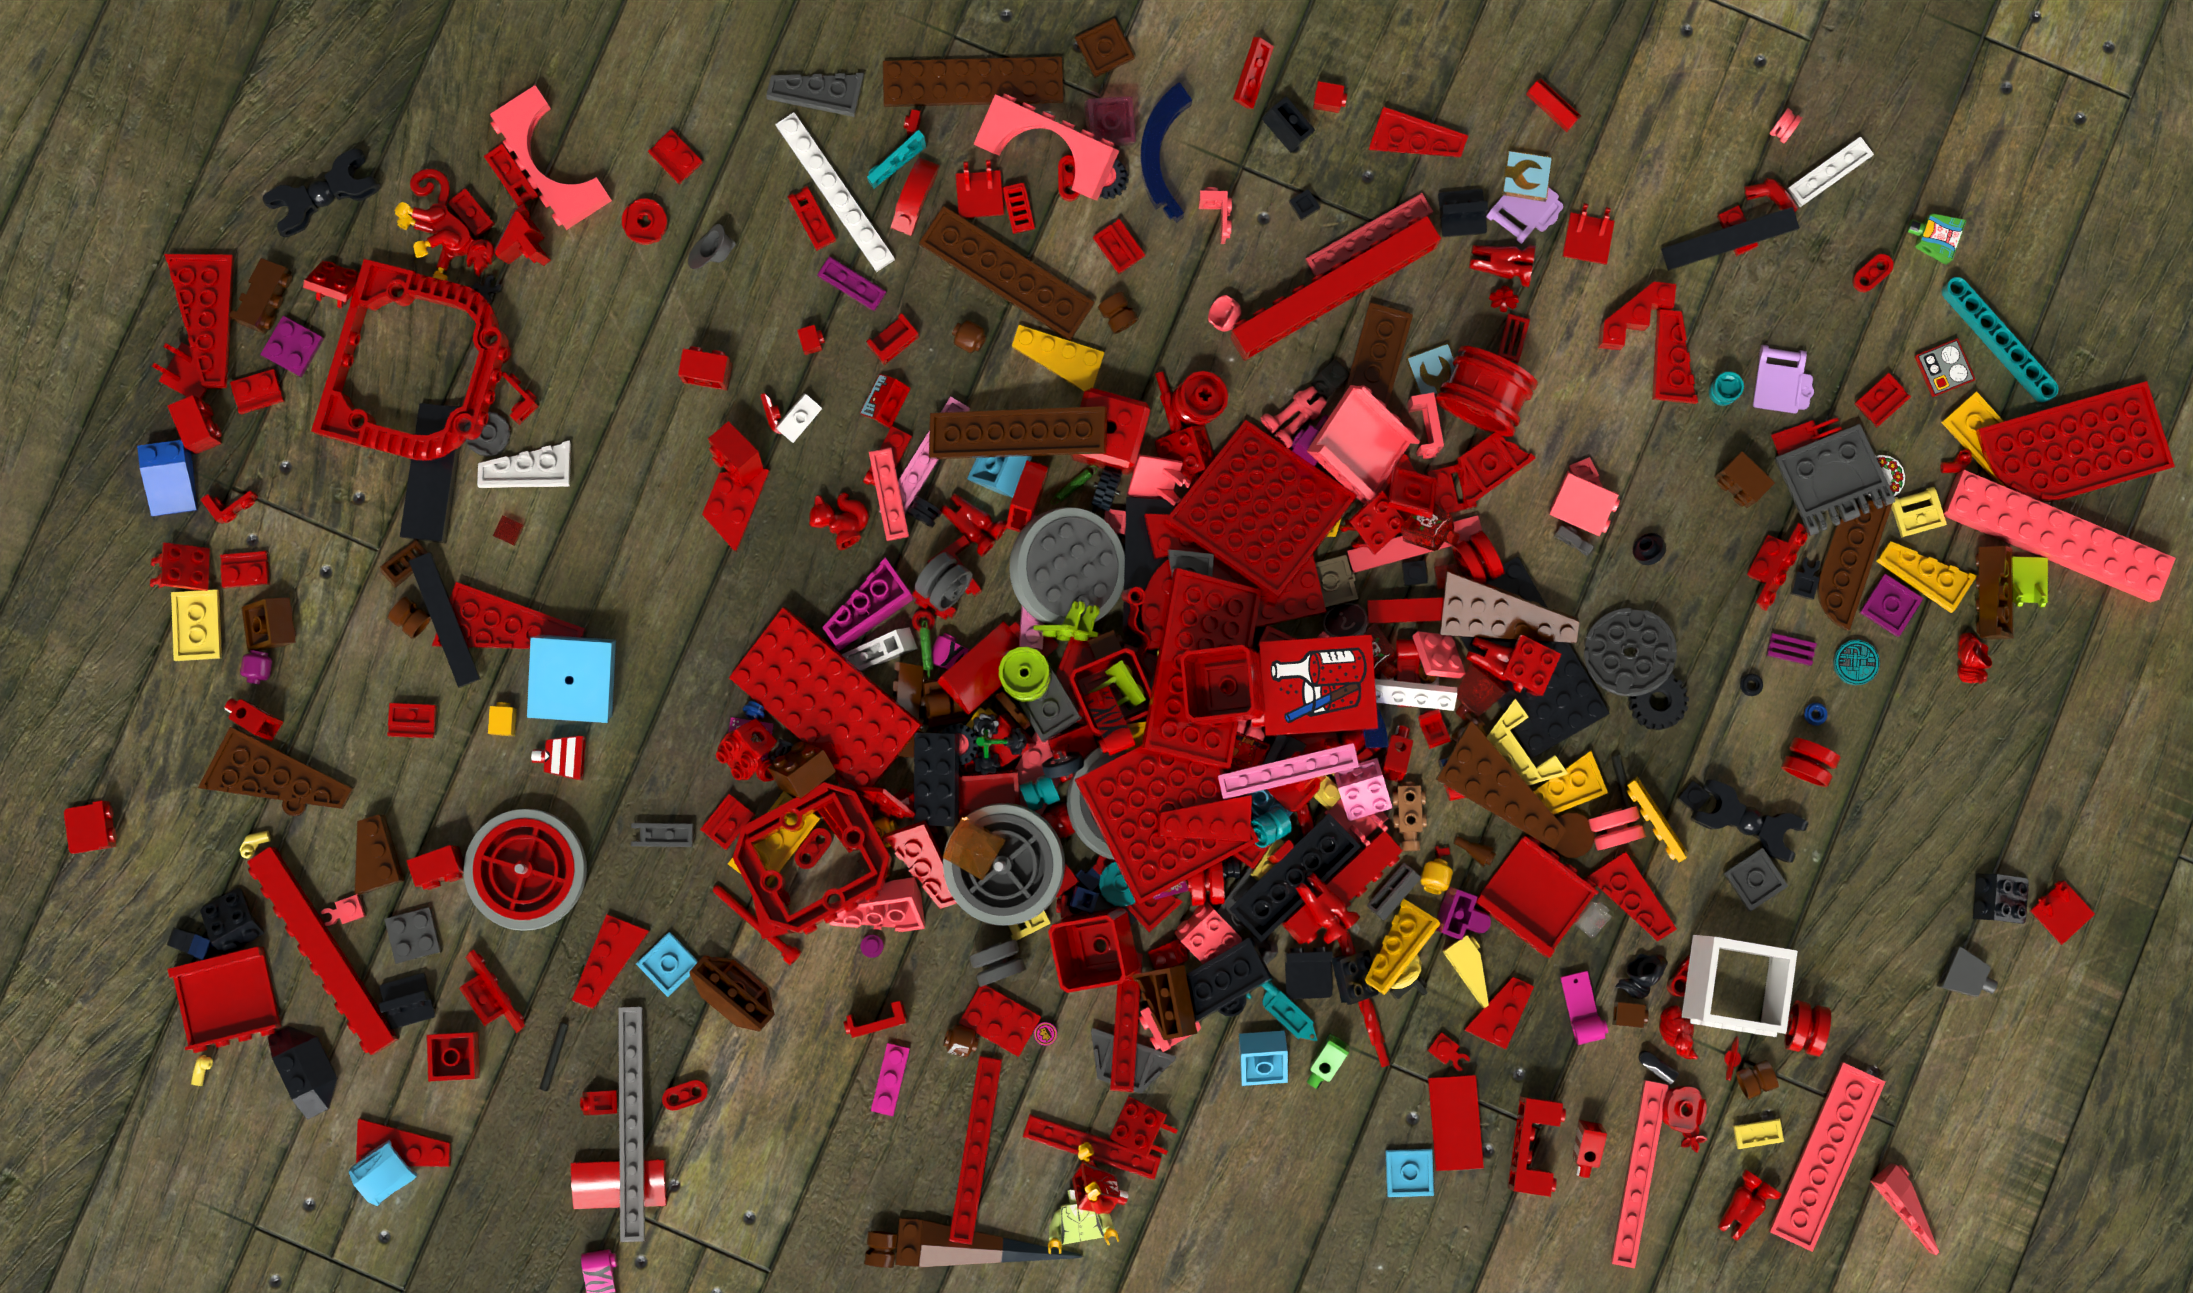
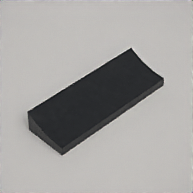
[400,403,462,544]
[1123,497,1175,636]
[1229,813,1361,943]

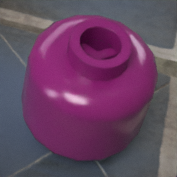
[240,650,273,685]

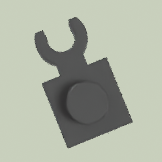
[1554,526,1593,556]

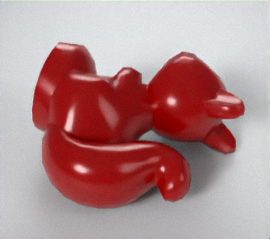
[809,492,869,550]

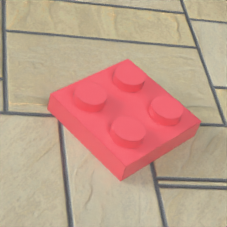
[1412,631,1466,678]

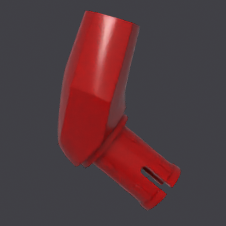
[1744,178,1798,212]

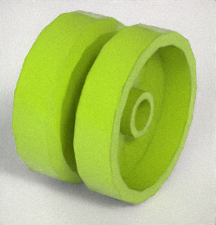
[999,647,1051,702]

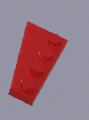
[1158,795,1252,842]

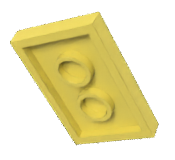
[171,590,222,661]

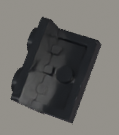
[1438,189,1488,237]
[1332,950,1379,1005]
[379,973,436,1029]

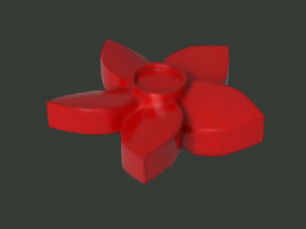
[1681,1125,1708,1153]

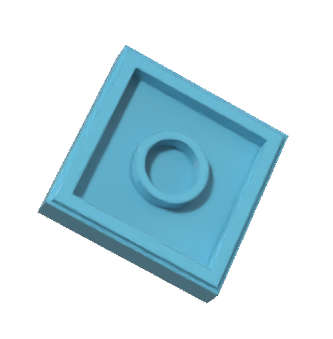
[636,932,698,997]
[1385,1149,1434,1197]

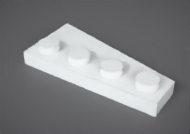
[477,440,571,488]

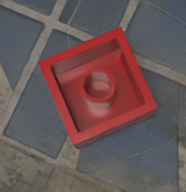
[678,346,733,391]
[168,395,222,454]
[708,421,764,487]
[406,845,464,890]
[427,1032,480,1082]

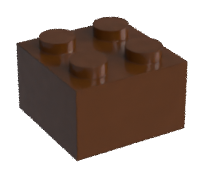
[1715,451,1775,508]
[768,741,836,799]

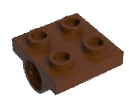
[922,679,973,728]

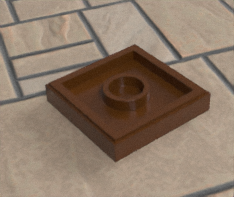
[1075,18,1135,78]

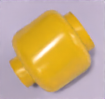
[1420,859,1453,894]

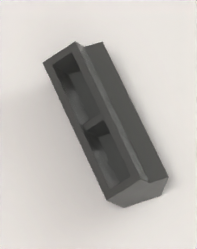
[1367,863,1421,921]

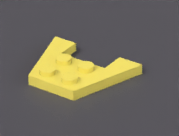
[1486,698,1568,785]

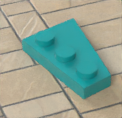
[867,130,926,189]

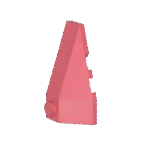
[830,877,925,932]
[1870,1163,1939,1255]

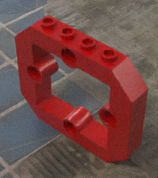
[733,782,892,935]

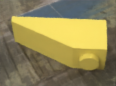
[1442,935,1489,1008]

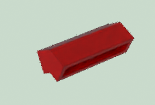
[1526,78,1581,132]
[817,802,860,853]

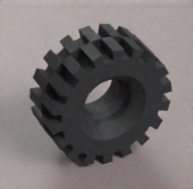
[1628,674,1689,730]

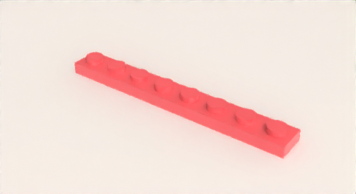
[1611,1080,1668,1268]

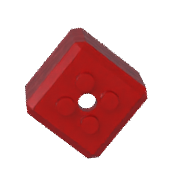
[1070,388,1150,475]
[1180,645,1265,725]
[1069,648,1152,737]
[1048,907,1139,993]

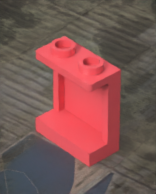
[1407,392,1444,459]
[1549,471,1620,536]

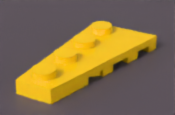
[1012,325,1105,391]
[1876,541,1977,613]
[1533,751,1608,815]
[1365,899,1440,995]

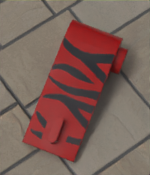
[1083,686,1135,756]

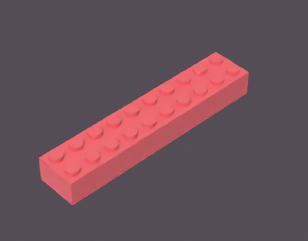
[1942,470,2176,603]

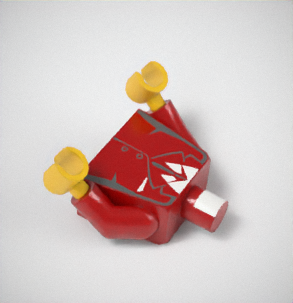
[1072,1142,1128,1215]

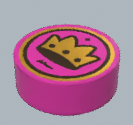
[1034,1022,1057,1046]

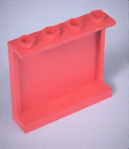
[1307,385,1420,505]

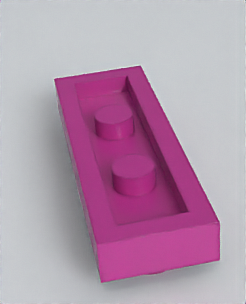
[871,1043,910,1116]

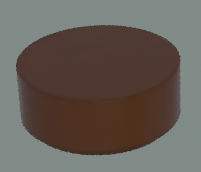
[282,801,307,816]

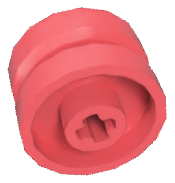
[1588,806,1646,851]

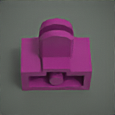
[1291,414,1329,466]
[1436,886,1491,940]

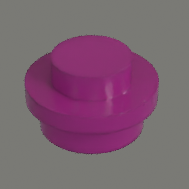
[860,935,884,958]

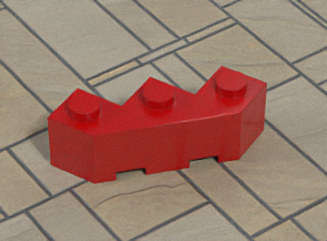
[1598,282,1676,350]

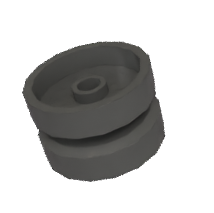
[915,552,973,611]
[969,939,1027,987]

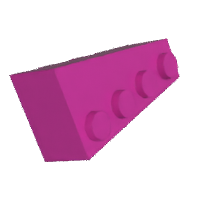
[822,558,914,651]

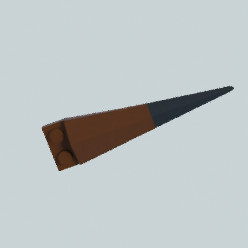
[895,1218,1083,1267]

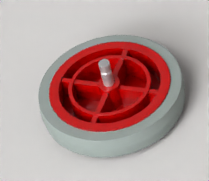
[464,809,587,931]

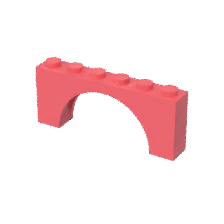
[490,85,612,230]
[974,93,1119,201]

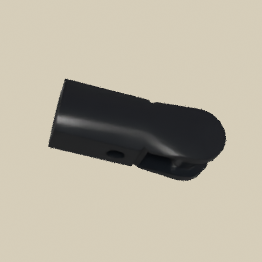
[1638,1051,1679,1085]

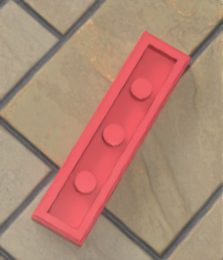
[869,448,909,541]

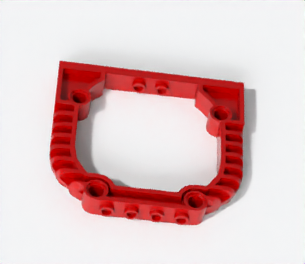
[311,259,509,461]

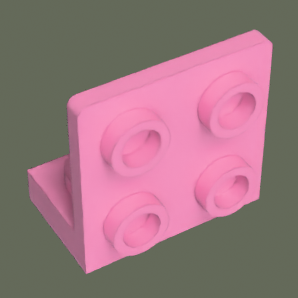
[1334,758,1392,821]

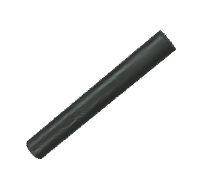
[1611,755,1636,823]
[539,1022,568,1092]

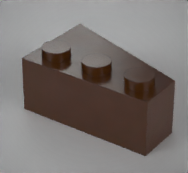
[229,258,292,334]
[355,814,405,895]
[1132,965,1198,1040]

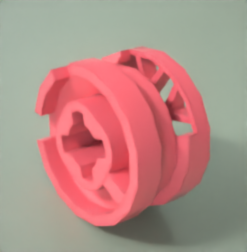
[1769,108,1802,144]

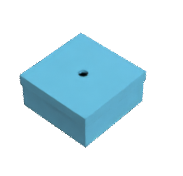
[527,635,616,723]

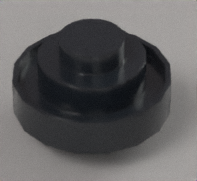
[1633,533,1666,565]

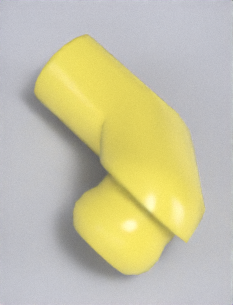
[240,830,271,858]
[191,1055,213,1086]

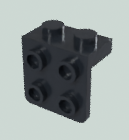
[1973,873,2029,924]
[200,888,264,955]
[1284,947,1333,999]

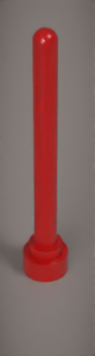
[713,885,802,966]

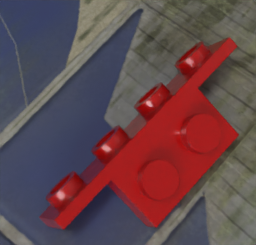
[1747,523,1808,611]
[459,949,525,1033]

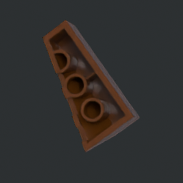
[1976,546,2014,640]
[893,662,929,759]

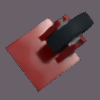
[1042,724,1097,783]

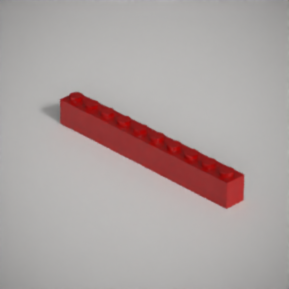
[247,846,399,1055]

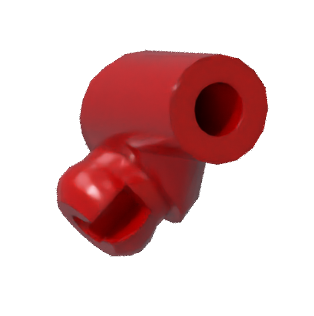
[1940,449,1972,473]

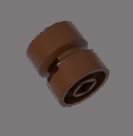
[1098,292,1139,334]
[387,596,431,639]
[1736,1060,1779,1100]
[864,1231,898,1268]

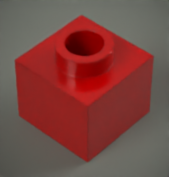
[797,325,825,355]

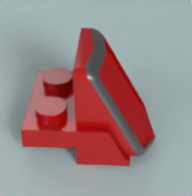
[495,204,551,266]

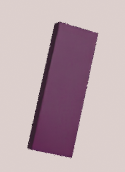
[817,256,887,312]

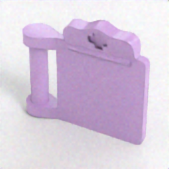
[1486,170,1563,244]
[1753,345,1814,413]

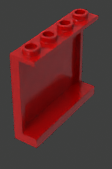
[1475,836,1599,958]
[167,947,281,1053]

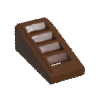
[380,540,428,588]

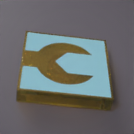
[1501,150,1553,202]
[1406,343,1455,396]

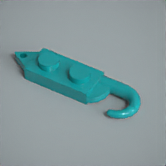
[1246,981,1317,1041]

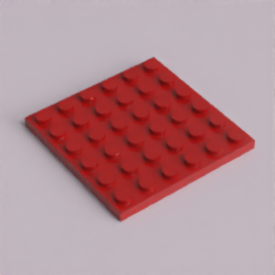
[1166,420,1357,599]
[1074,745,1259,905]

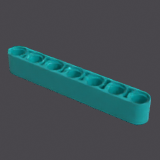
[1942,277,2059,403]

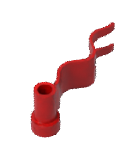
[1121,587,1151,676]

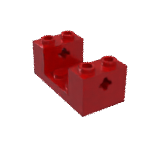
[1508,1096,1566,1197]

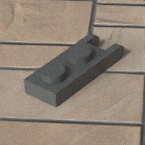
[631,823,694,847]

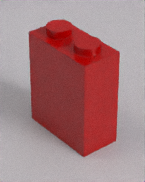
[1006,461,1048,532]

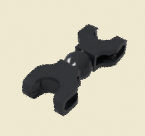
[262,148,380,237]
[1690,780,1809,863]

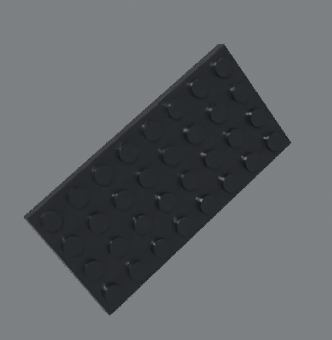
[1459,557,1610,759]

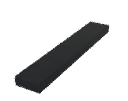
[1661,207,1800,271]
[409,552,481,688]

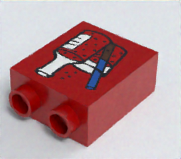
[1252,635,1378,736]

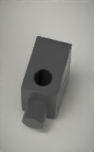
[1937,947,1998,997]

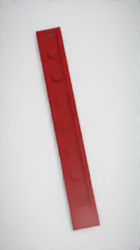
[949,1056,1002,1245]

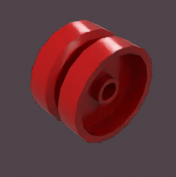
[1171,371,1229,426]
[1452,530,1504,584]
[1781,737,1841,787]
[1187,861,1224,906]
[1784,1000,1831,1057]

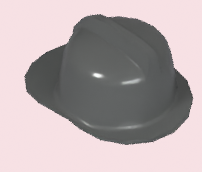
[688,224,736,269]

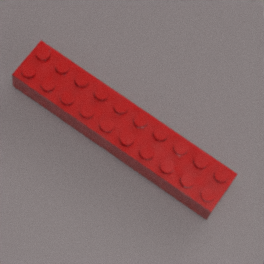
[1230,216,1441,361]

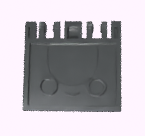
[1775,424,1895,536]

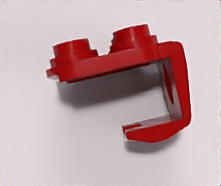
[716,718,778,780]
[1267,751,1326,812]

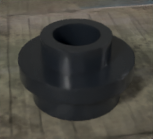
[1740,674,1763,697]

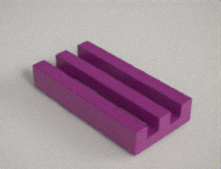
[1766,633,1817,666]

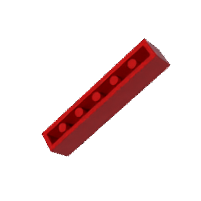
[1281,831,1403,944]

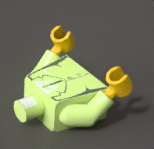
[1048,1189,1120,1254]

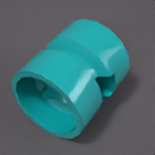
[1708,372,1744,406]
[1019,775,1060,811]
[1251,807,1292,848]

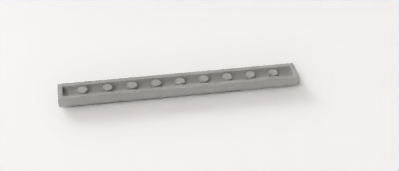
[619,1007,645,1242]

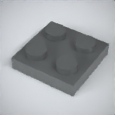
[1723,848,1788,911]
[384,907,442,964]

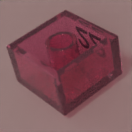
[1084,96,1136,146]

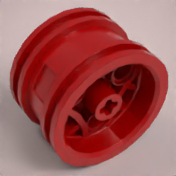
[1435,346,1538,437]

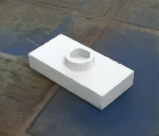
[775,393,822,443]

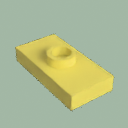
[1733,1118,1784,1149]

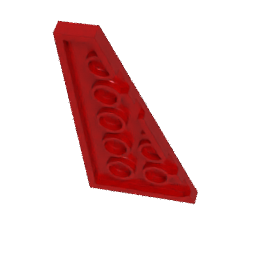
[164,254,234,388]
[432,582,585,649]

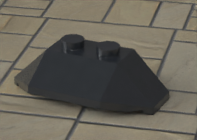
[268,1026,338,1120]

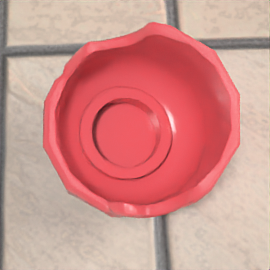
[1208,295,1242,332]

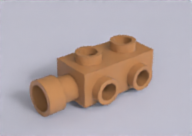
[1392,782,1427,852]

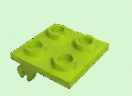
[2013,557,2048,607]
[1033,601,1100,641]
[1089,660,1146,711]

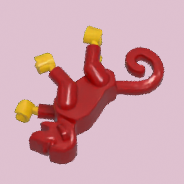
[394,169,495,281]

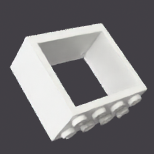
[1682,935,1798,1037]

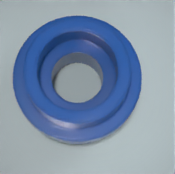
[743,701,765,720]
[1804,703,1827,726]

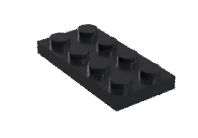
[914,732,959,827]
[1186,938,1273,1023]

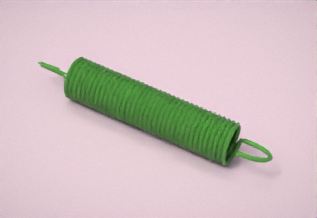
[1051,465,1098,505]
[920,621,933,678]

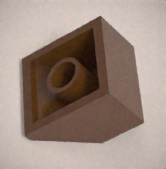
[242,598,296,652]

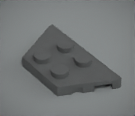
[1091,1028,1176,1094]

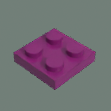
[260,316,324,378]
[1859,574,1924,637]

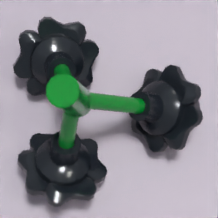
[972,713,1027,775]

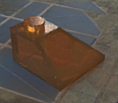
[943,817,1005,881]

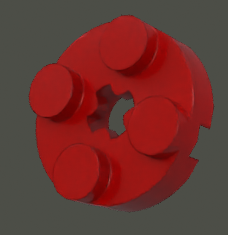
[622,198,668,245]
[1662,1086,1707,1133]

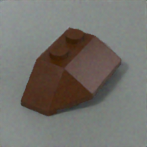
[689,955,775,1032]

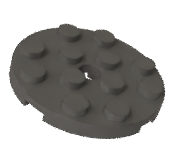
[1584,608,1677,696]

